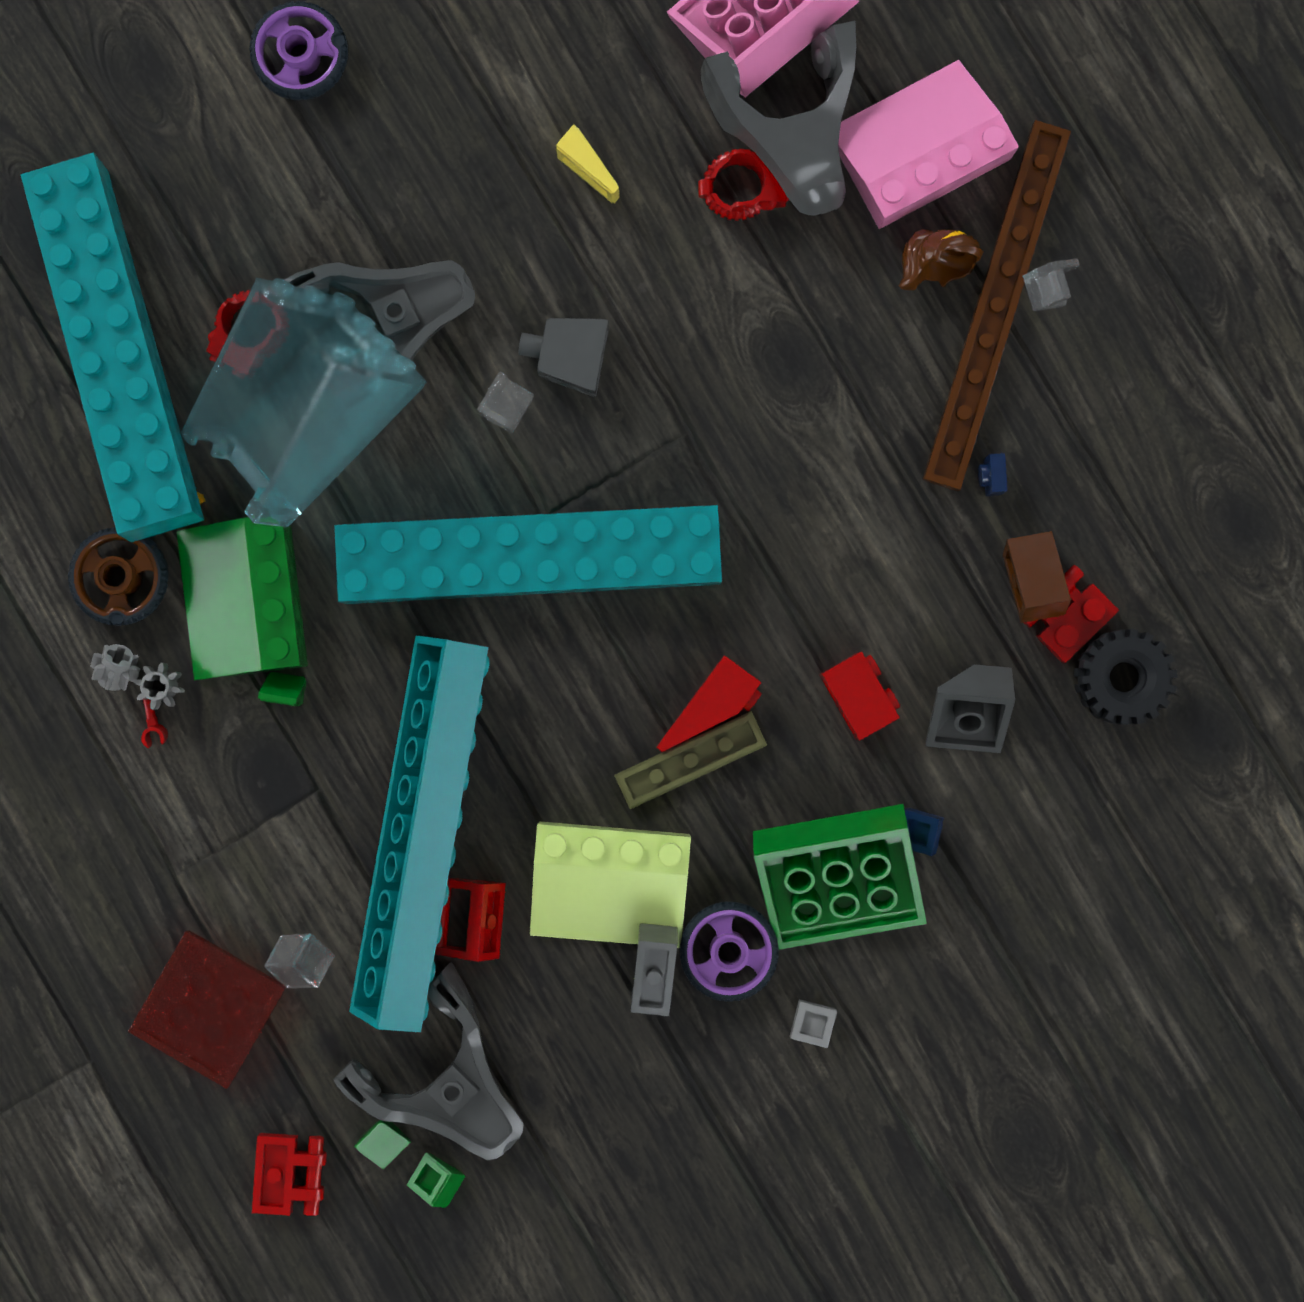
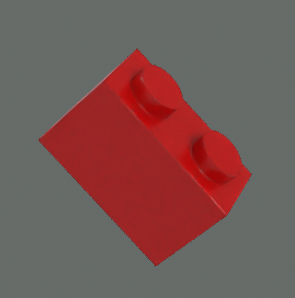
[819,651,900,741]

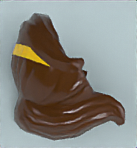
[899,229,984,291]

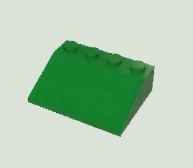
[177,513,308,680]
[753,804,927,950]

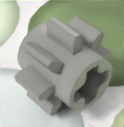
[90,644,140,691]
[134,663,185,710]

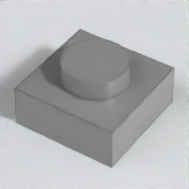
[790,999,837,1048]

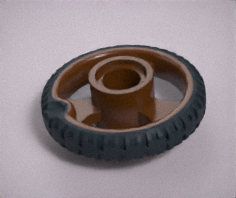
[68,527,169,626]

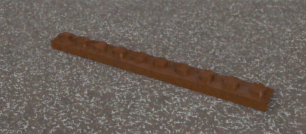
[922,120,1071,491]

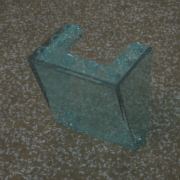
[180,278,427,527]

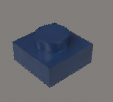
[978,453,1008,496]
[905,808,944,856]

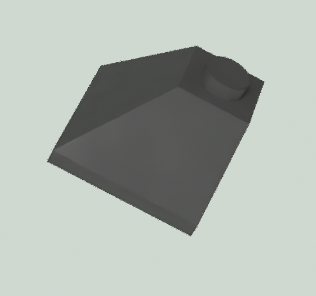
[925,664,1015,753]

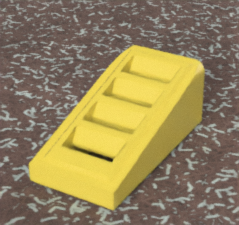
[556,124,619,204]

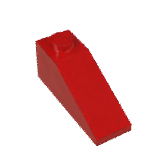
[656,655,762,752]

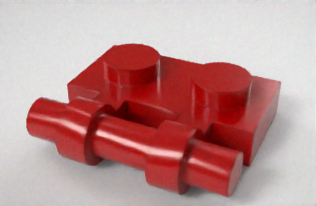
[1024,565,1119,663]
[252,1133,327,1216]

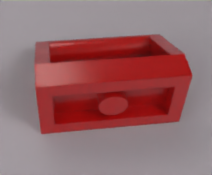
[435,878,506,962]

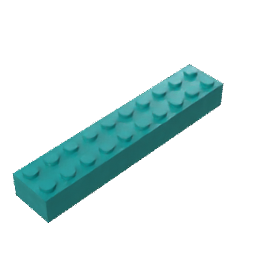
[20,152,204,542]
[334,505,722,604]
[349,635,489,1032]

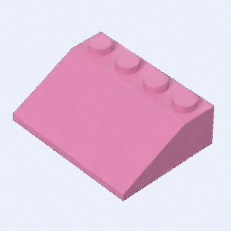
[667,0,860,98]
[838,60,1019,229]

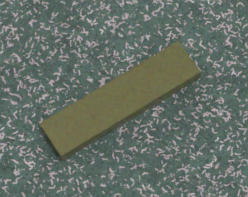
[614,711,767,809]

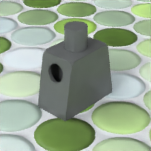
[518,318,609,397]

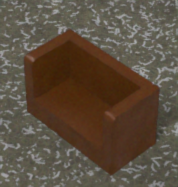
[1003,531,1071,623]

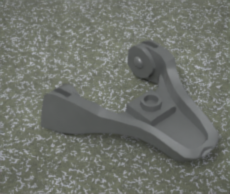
[701,21,856,216]
[281,260,475,431]
[333,961,524,1160]

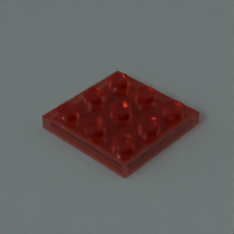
[128,930,287,1089]

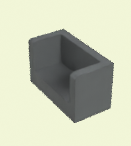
[631,923,678,1016]

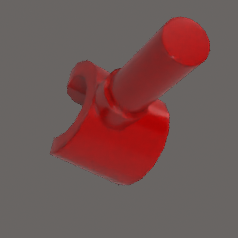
[141,699,168,748]

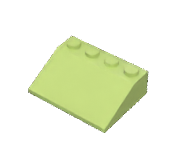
[530,822,691,948]

